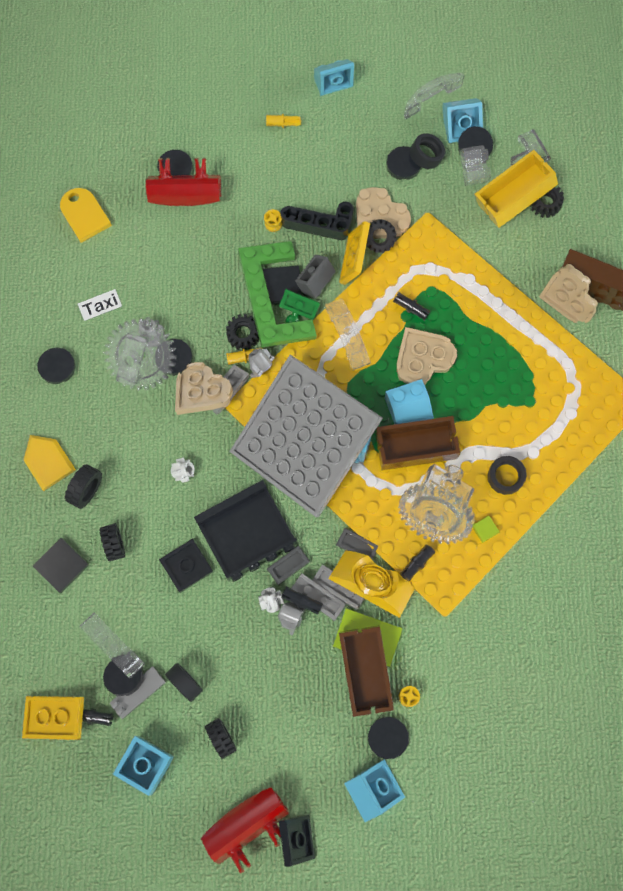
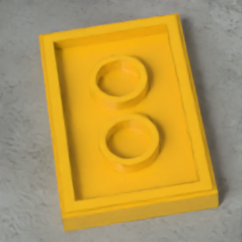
[339,221,370,285]
[22,696,84,740]

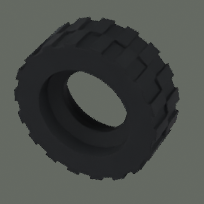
[64,464,102,509]

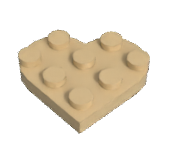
[356,187,411,239]
[539,264,598,323]
[396,327,457,385]
[175,362,233,415]

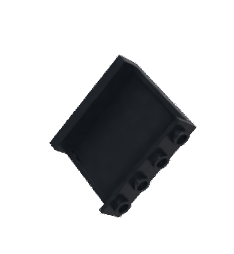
[194,480,297,582]

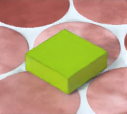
[472,516,500,543]

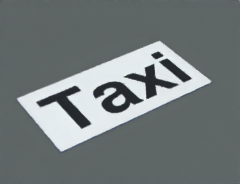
[78,289,122,321]

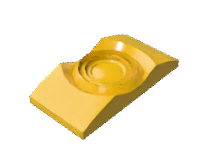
[329,550,415,618]

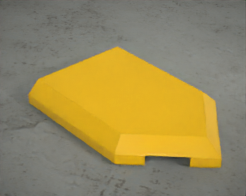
[24,435,76,491]

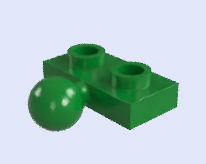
[279,289,320,323]

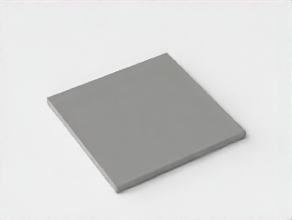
[230,355,382,517]

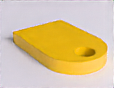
[60,188,112,243]

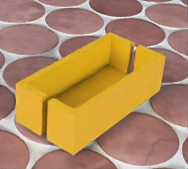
[474,150,558,228]

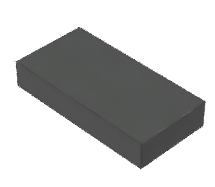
[336,528,378,560]
[267,546,310,585]

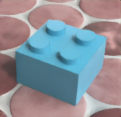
[113,736,174,796]

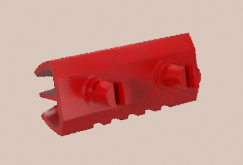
[145,157,221,206]
[200,787,289,873]

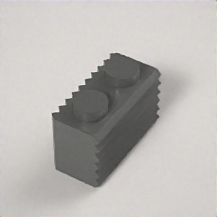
[295,254,336,299]

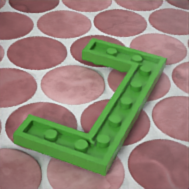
[238,241,317,348]

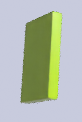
[333,608,403,668]

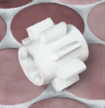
[171,458,195,482]
[258,587,284,613]

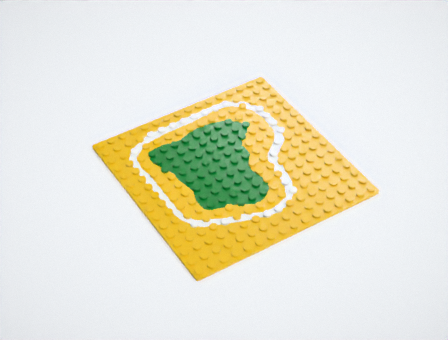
[225,213,623,617]

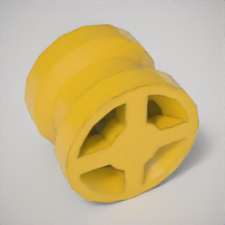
[264,209,282,232]
[399,686,420,707]

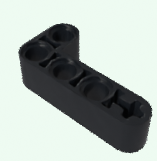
[280,201,354,240]

